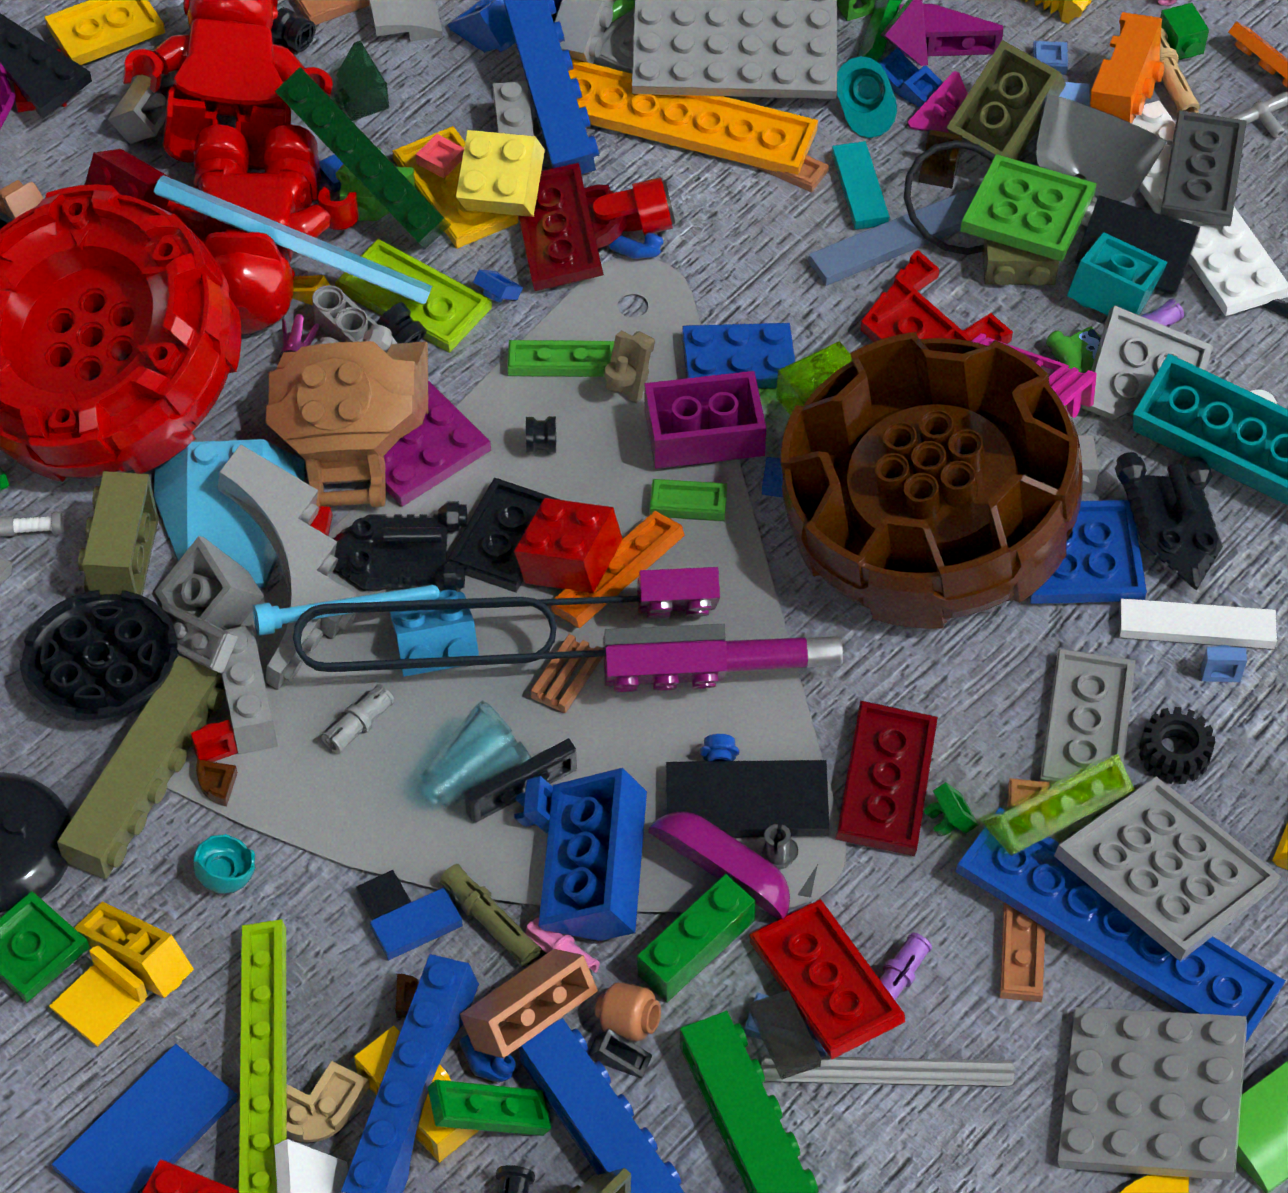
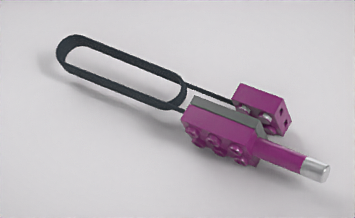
[293,567,843,692]

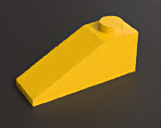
[74,901,194,998]

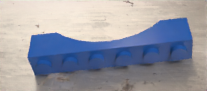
[341,954,479,1193]

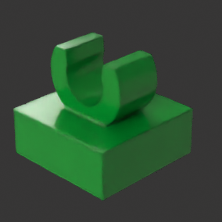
[924,782,979,836]

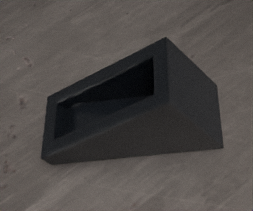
[588,1028,652,1078]

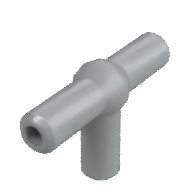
[1230,91,1288,138]

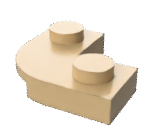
[287,1061,370,1143]

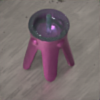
[279,314,319,359]

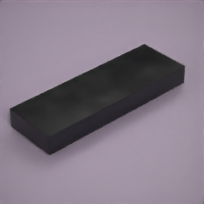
[464,738,577,823]

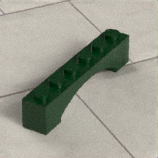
[275,67,451,249]

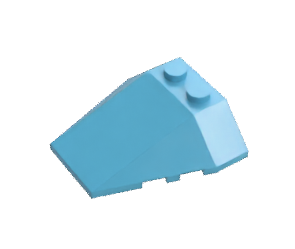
[154,439,305,588]

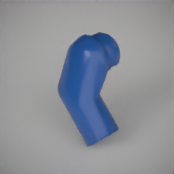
[609,233,664,259]
[460,1035,516,1083]

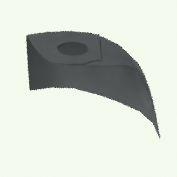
[1036,94,1167,202]

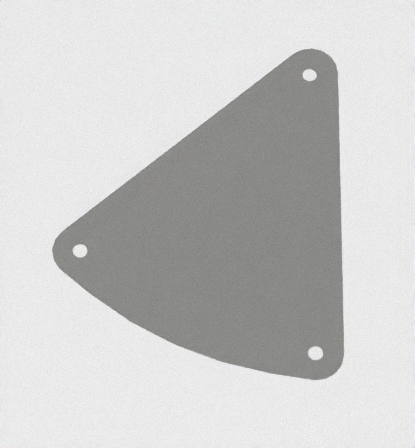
[167,256,846,913]

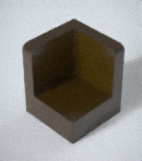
[918,130,962,189]

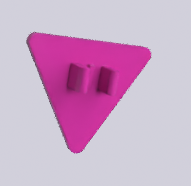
[908,71,968,133]

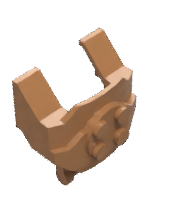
[266,341,428,507]

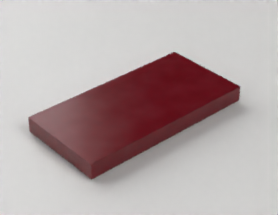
[835,701,938,856]

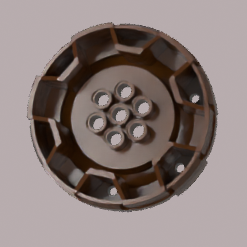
[781,332,1083,629]

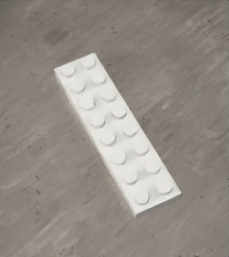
[1132,101,1288,316]

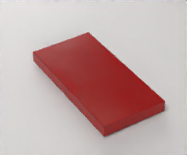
[749,899,905,1060]

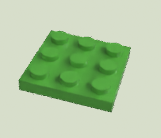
[960,154,1097,262]

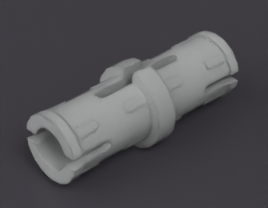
[321,684,395,754]

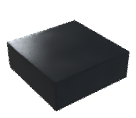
[356,870,411,920]

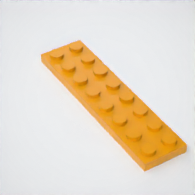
[568,58,818,175]

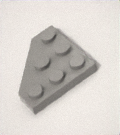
[1080,306,1213,420]

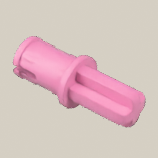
[525,918,600,977]

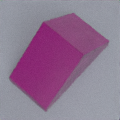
[880,0,928,66]

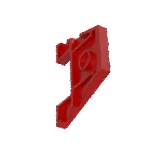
[860,250,1013,344]

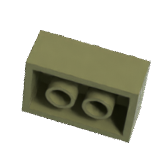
[946,40,1066,161]
[78,471,159,596]

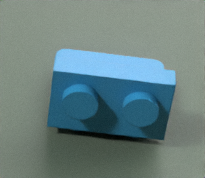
[389,590,479,677]

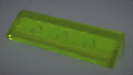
[983,754,1135,855]

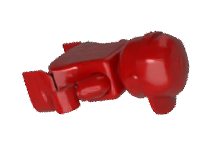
[122,0,333,170]
[166,124,359,335]

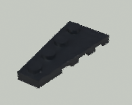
[0,13,92,119]

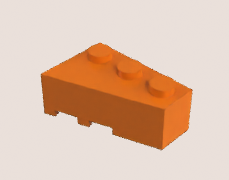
[1090,12,1164,123]

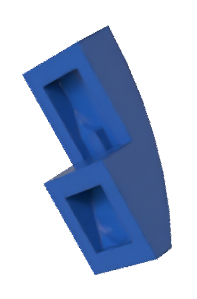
[879,48,943,107]

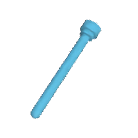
[253,585,440,636]

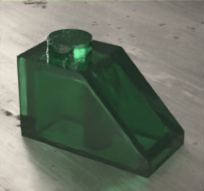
[334,41,389,121]

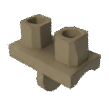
[604,330,655,403]

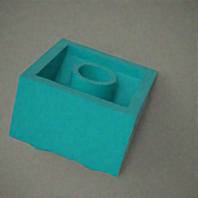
[1067,232,1168,315]

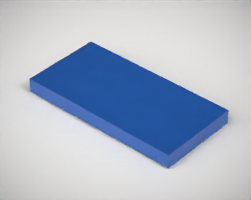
[52,1043,238,1193]

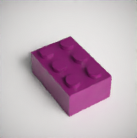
[644,371,766,469]

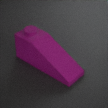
[898,4,1003,57]

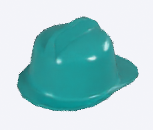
[837,56,897,138]

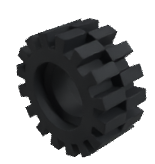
[1139,707,1215,784]

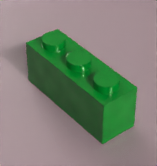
[637,874,755,1003]

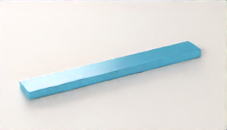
[153,175,432,304]

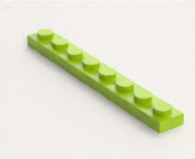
[239,919,287,1193]

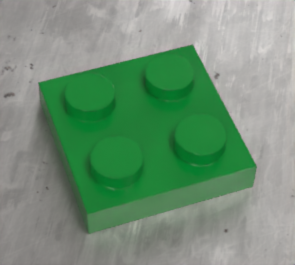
[0,891,90,1003]

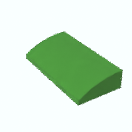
[1237,1061,1288,1193]

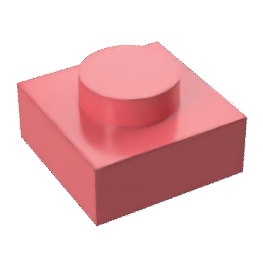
[416,134,464,179]

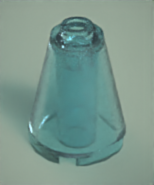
[418,700,531,807]

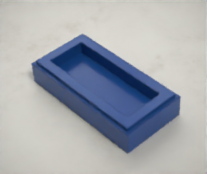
[370,887,463,961]

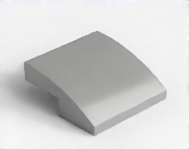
[369,0,443,41]

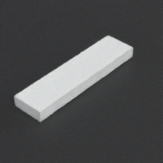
[1119,598,1277,649]

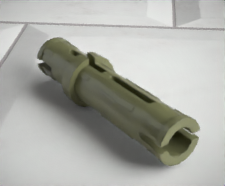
[439,864,542,967]

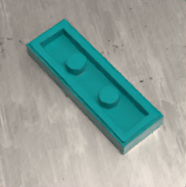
[832,141,890,230]

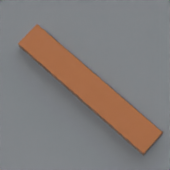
[1000,778,1049,1002]

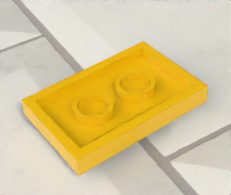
[44,0,165,65]

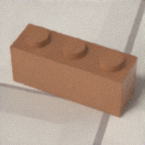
[460,949,598,1058]

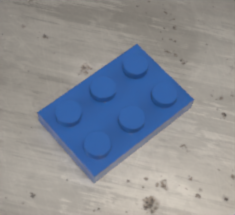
[682,323,798,388]

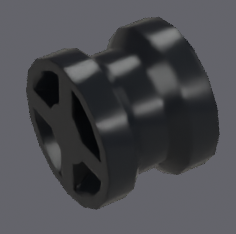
[526,416,556,454]

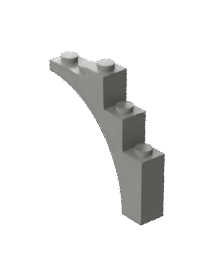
[218,444,357,690]

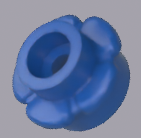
[700,734,739,761]

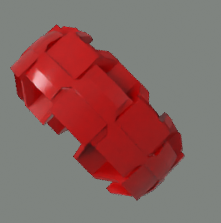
[0,184,242,482]

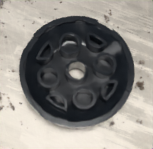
[20,590,178,722]
[0,772,71,912]

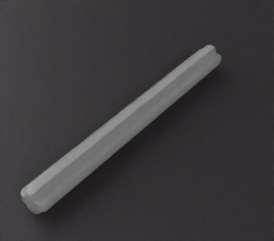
[760,1056,1015,1086]

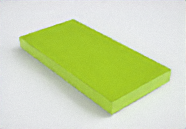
[335,239,492,353]

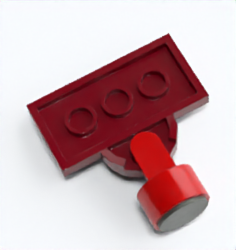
[519,163,676,291]

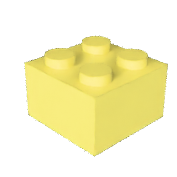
[456,130,545,217]

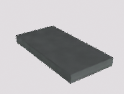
[1160,110,1247,227]

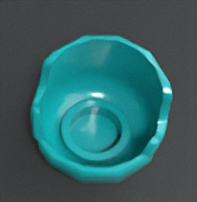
[193,834,255,894]

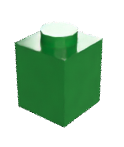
[1160,3,1209,60]

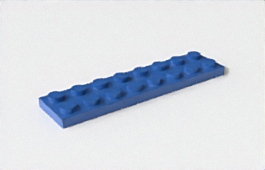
[955,807,1286,1043]

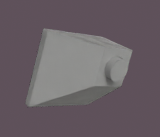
[154,536,264,630]

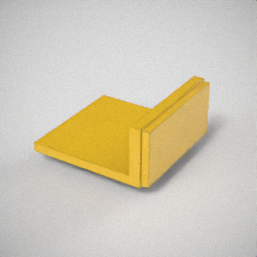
[49,945,148,1047]

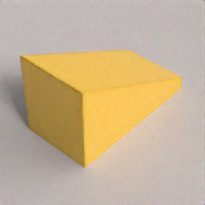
[292,275,330,305]

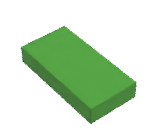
[650,479,727,521]

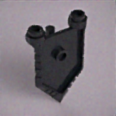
[1115,452,1223,590]
[332,501,467,591]

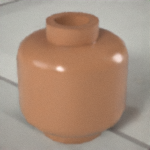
[595,983,661,1041]

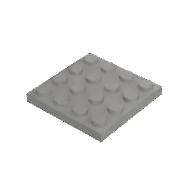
[1054,776,1281,961]
[1058,1007,1247,1180]

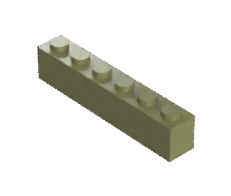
[57,655,225,880]

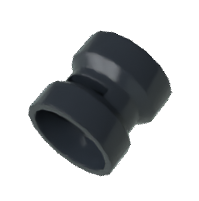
[271,7,316,52]
[377,302,427,344]

